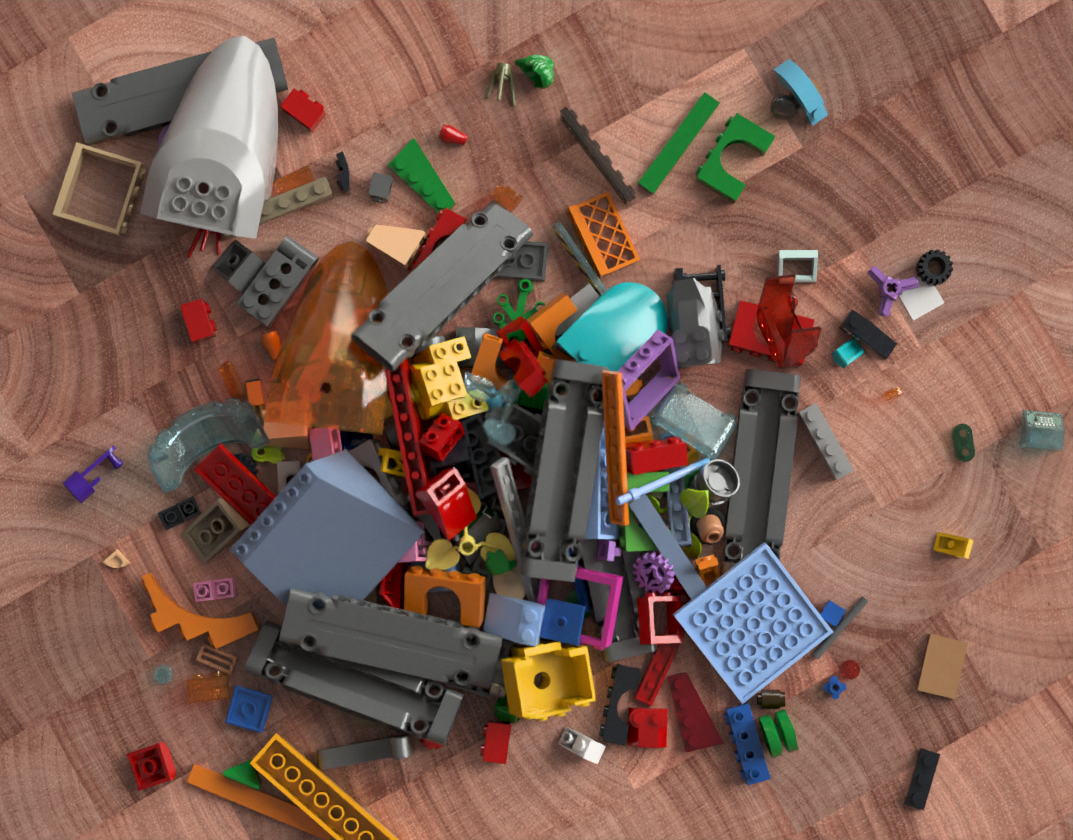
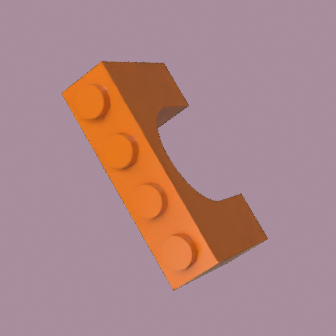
[527,292,578,362]
[469,333,558,393]
[404,566,486,627]

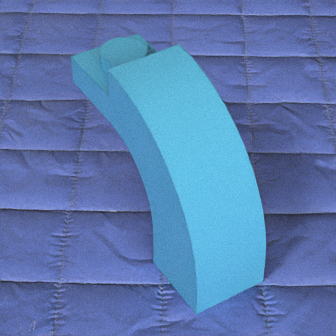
[774,59,828,126]

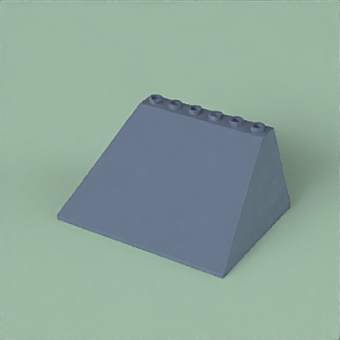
[230,450,426,607]

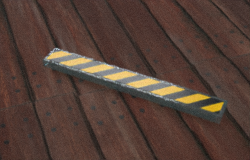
[552,222,607,296]

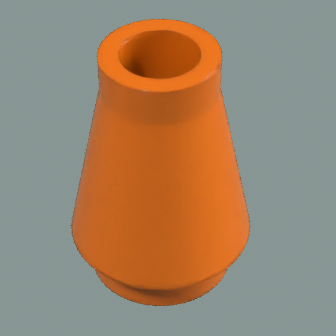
[261,331,283,360]

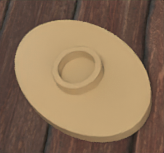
[493,556,526,599]

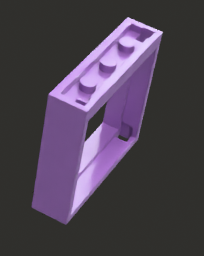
[617,330,680,431]

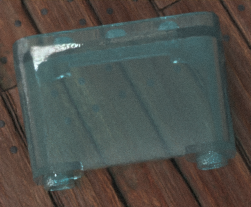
[650,381,738,461]

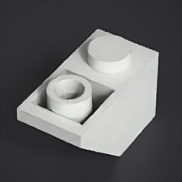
[558,727,606,764]

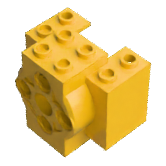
[409,337,489,422]
[501,639,596,721]

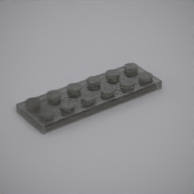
[560,107,636,208]

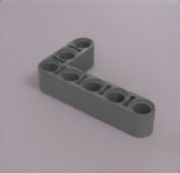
[316,734,413,770]

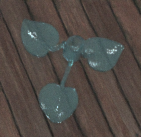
[464,372,543,444]

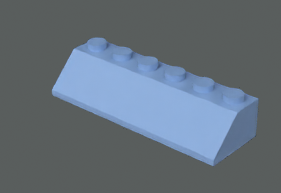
[585,423,619,539]

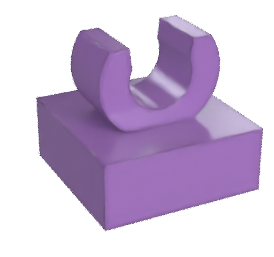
[596,540,621,561]

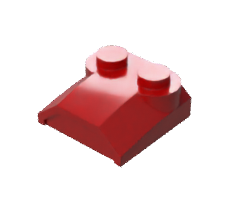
[628,707,668,748]
[126,742,176,791]

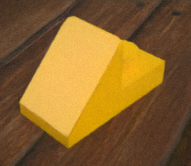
[933,532,973,559]

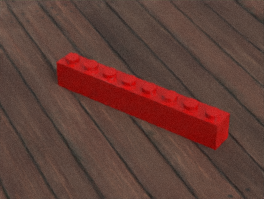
[384,358,431,516]

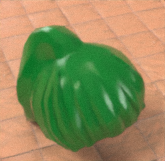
[515,54,554,89]

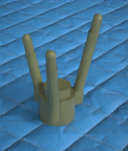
[485,63,516,106]

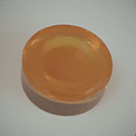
[884,387,904,401]

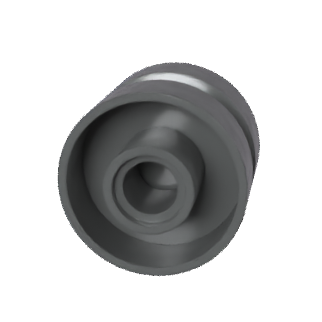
[688,459,740,510]

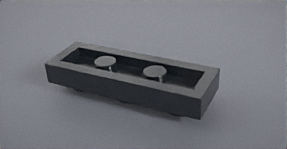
[904,748,940,810]

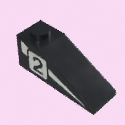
[839,309,897,360]

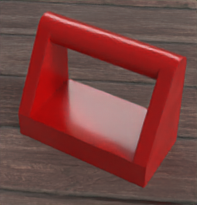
[496,316,545,357]

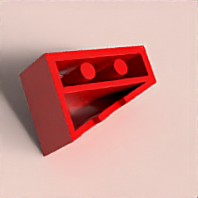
[625,437,688,475]

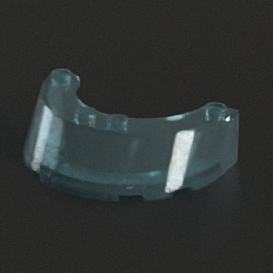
[148,398,270,493]

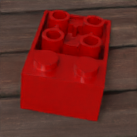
[416,468,477,541]

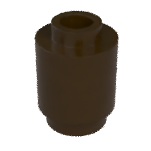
[757,689,785,709]

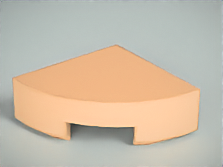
[103,549,131,568]

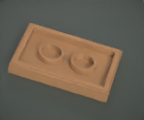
[916,633,968,699]

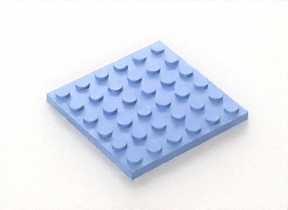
[673,542,833,704]

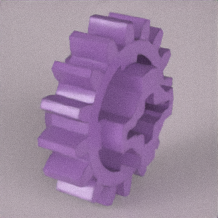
[632,552,675,593]

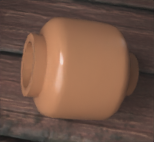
[696,514,724,543]

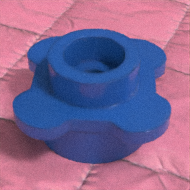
[823,676,846,699]

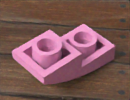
[193,578,237,602]

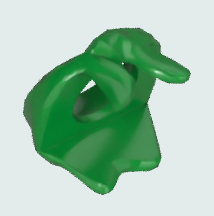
[485,549,517,575]
[494,694,520,724]

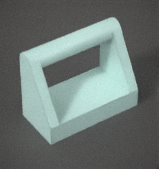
[777,250,818,283]

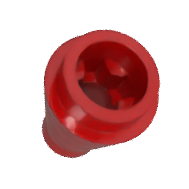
[438,124,468,146]

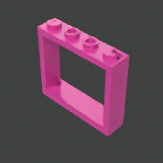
[537,567,623,650]

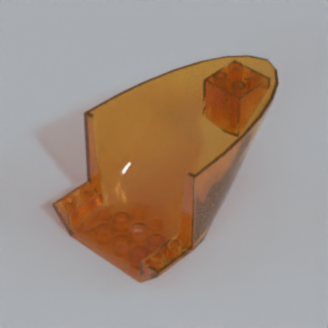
[264,241,391,435]

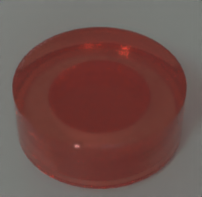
[840,660,860,679]

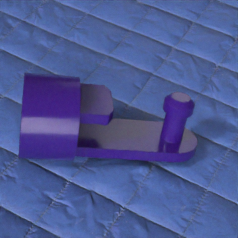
[62,445,123,504]

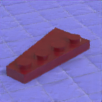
[668,672,724,752]

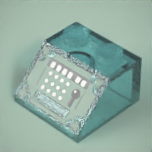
[1020,410,1065,452]

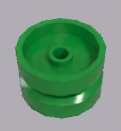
[758,709,798,758]

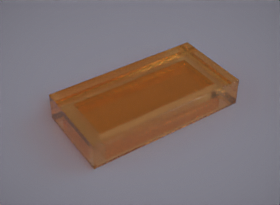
[274,165,315,194]

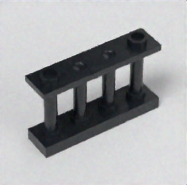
[674,265,730,343]

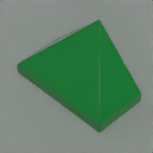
[222,759,262,790]

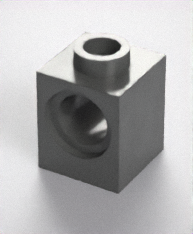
[368,172,393,203]

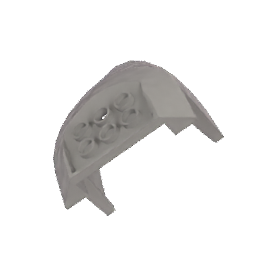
[140,36,278,239]

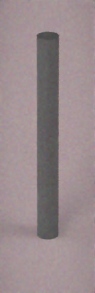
[812,596,868,659]

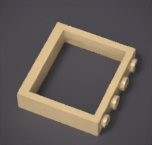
[53,142,146,238]

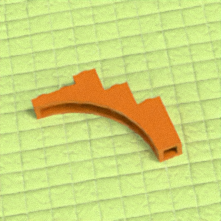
[141,573,261,649]

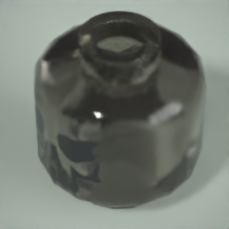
[770,94,800,121]

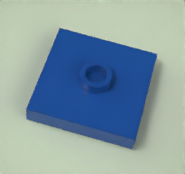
[540,598,586,645]
[225,685,274,733]

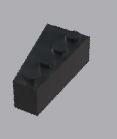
[462,413,516,503]

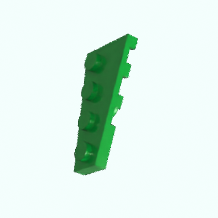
[388,138,456,213]

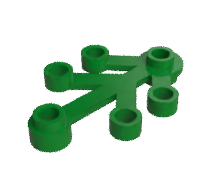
[493,279,545,342]

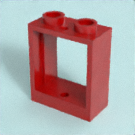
[637,593,683,645]

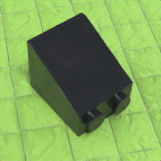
[424,422,475,483]

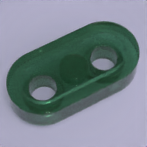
[952,424,975,462]

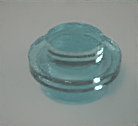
[154,665,173,684]

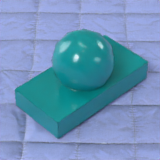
[831,338,865,369]

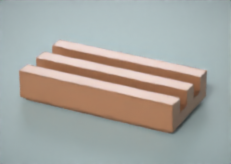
[195,642,239,675]

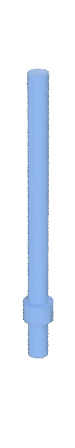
[616,458,710,505]

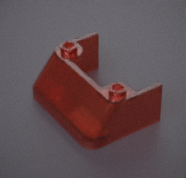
[756,274,821,369]

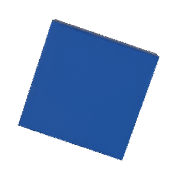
[820,600,846,627]

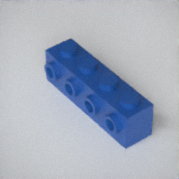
[723,702,771,785]

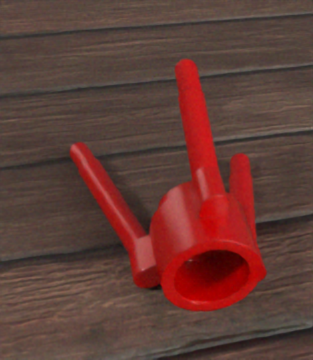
[187,228,220,258]

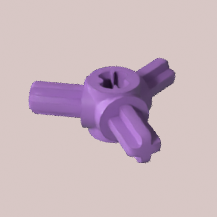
[867,266,919,317]

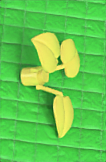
[425,488,515,570]

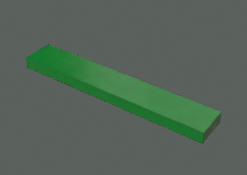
[638,92,720,195]

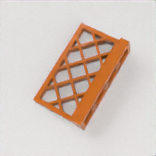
[565,192,640,280]

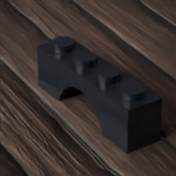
[599,664,641,746]

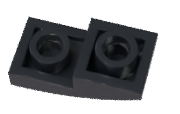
[335,151,351,195]
[158,496,201,531]

